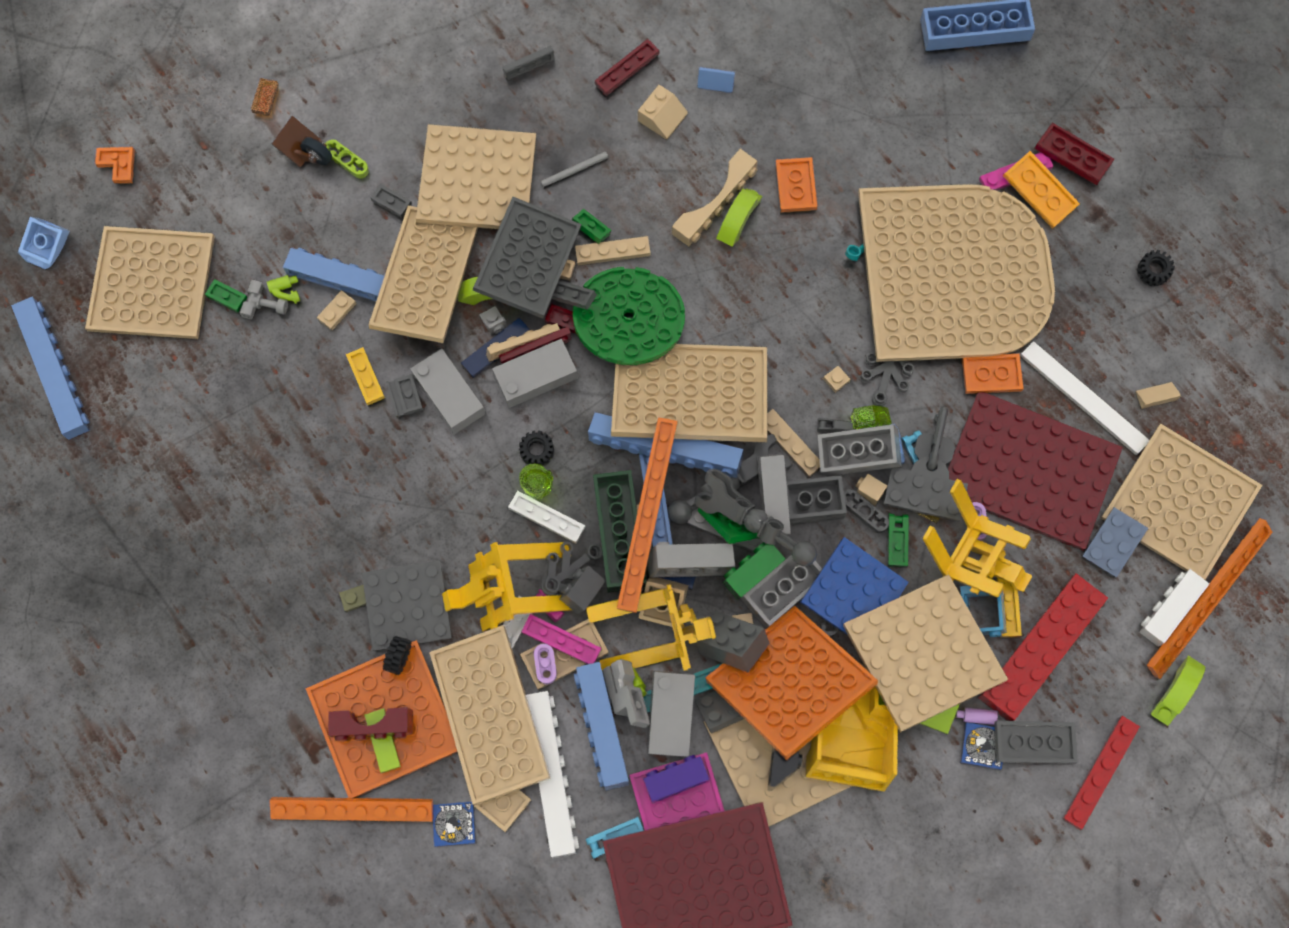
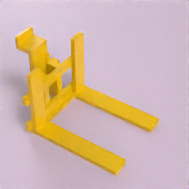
[923,479,1032,597]
[442,542,573,632]
[586,584,716,671]

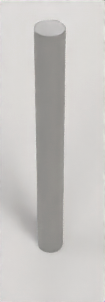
[540,151,608,188]

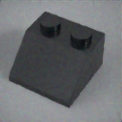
[767,747,802,791]

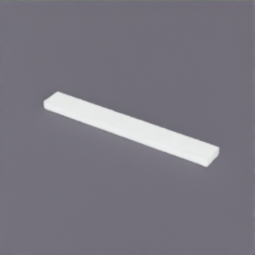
[1020,341,1149,455]

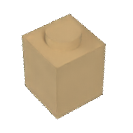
[855,474,887,506]

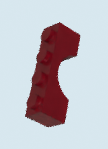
[328,707,413,742]

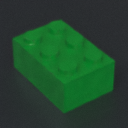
[722,542,786,601]

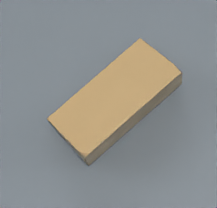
[1135,382,1181,409]

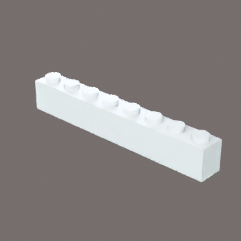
[526,691,579,858]

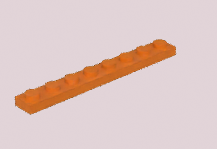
[270,797,433,822]

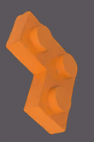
[95,147,135,184]

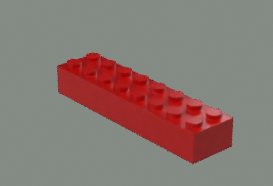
[978,573,1108,721]

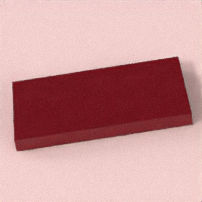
[1034,122,1115,185]

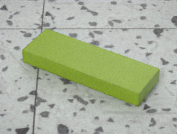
[365,708,401,773]

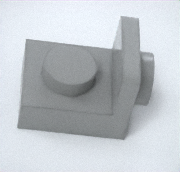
[479,306,507,335]

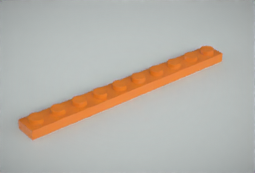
[617,417,678,613]
[1147,518,1273,679]

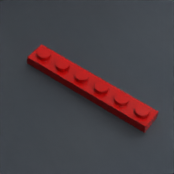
[1063,716,1140,830]

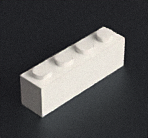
[1139,569,1209,647]

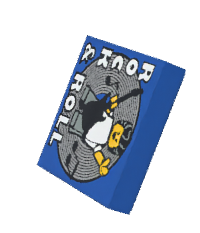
[960,722,1002,770]
[433,802,476,847]

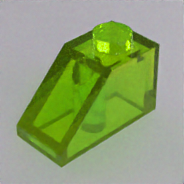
[851,405,892,430]

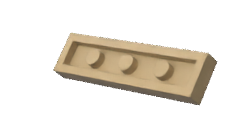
[575,236,650,266]
[486,323,560,362]
[767,409,820,478]

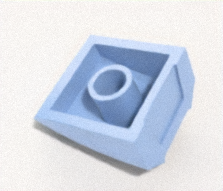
[18,217,70,269]

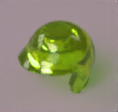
[519,464,553,499]

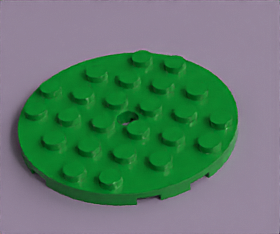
[573,267,685,365]

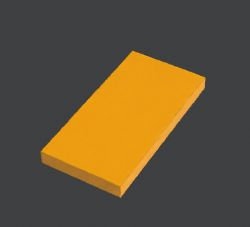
[1003,151,1080,229]

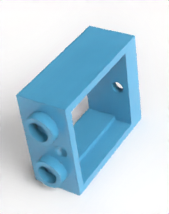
[960,586,1007,637]

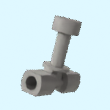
[240,280,288,319]

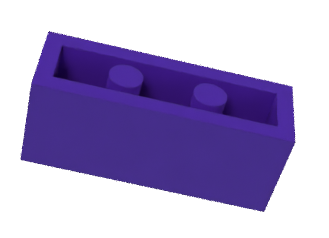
[643,755,710,804]

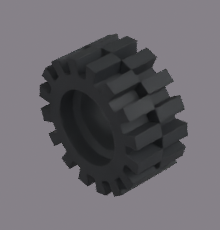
[1137,250,1175,286]
[519,430,554,468]
[383,636,412,675]

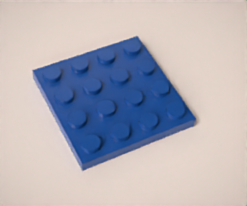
[800,537,909,636]

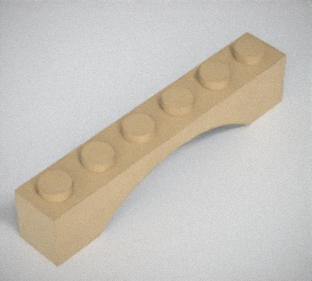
[672,149,758,246]

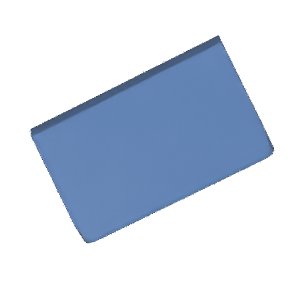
[697,67,735,93]

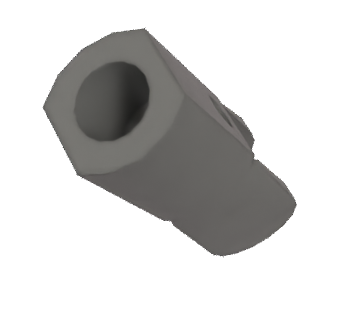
[817,418,852,433]

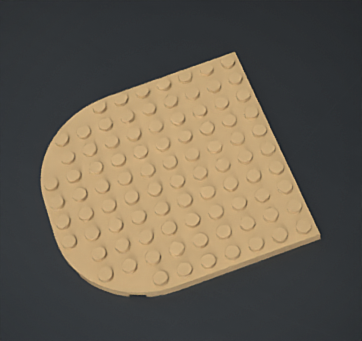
[858,185,1055,362]

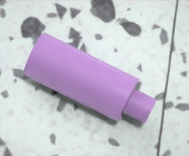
[956,707,998,725]

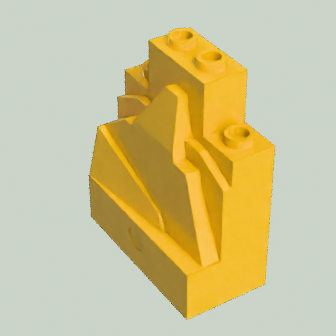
[806,686,898,792]

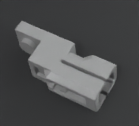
[602,659,650,728]

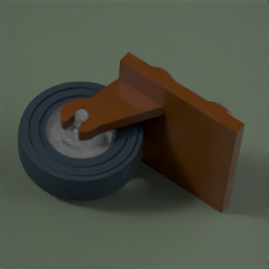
[272,116,332,167]

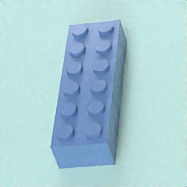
[920,0,1035,51]
[574,662,629,791]

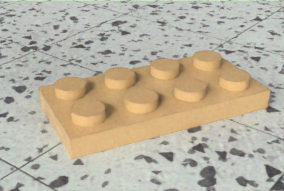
[520,619,609,690]

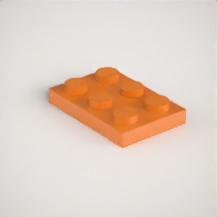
[775,157,817,212]
[962,354,1023,394]

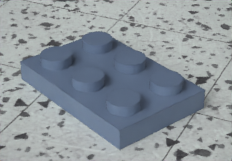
[1082,507,1148,578]

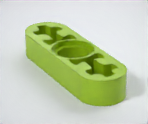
[325,140,369,179]

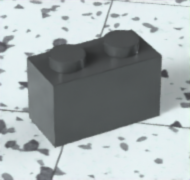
[560,566,606,614]

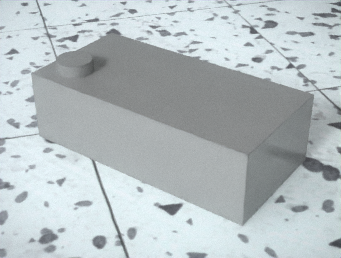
[492,339,578,408]
[410,349,486,435]
[818,424,902,476]
[757,454,791,534]
[648,542,735,578]
[740,554,822,628]
[647,671,695,757]

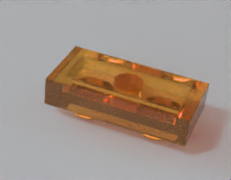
[251,78,279,116]

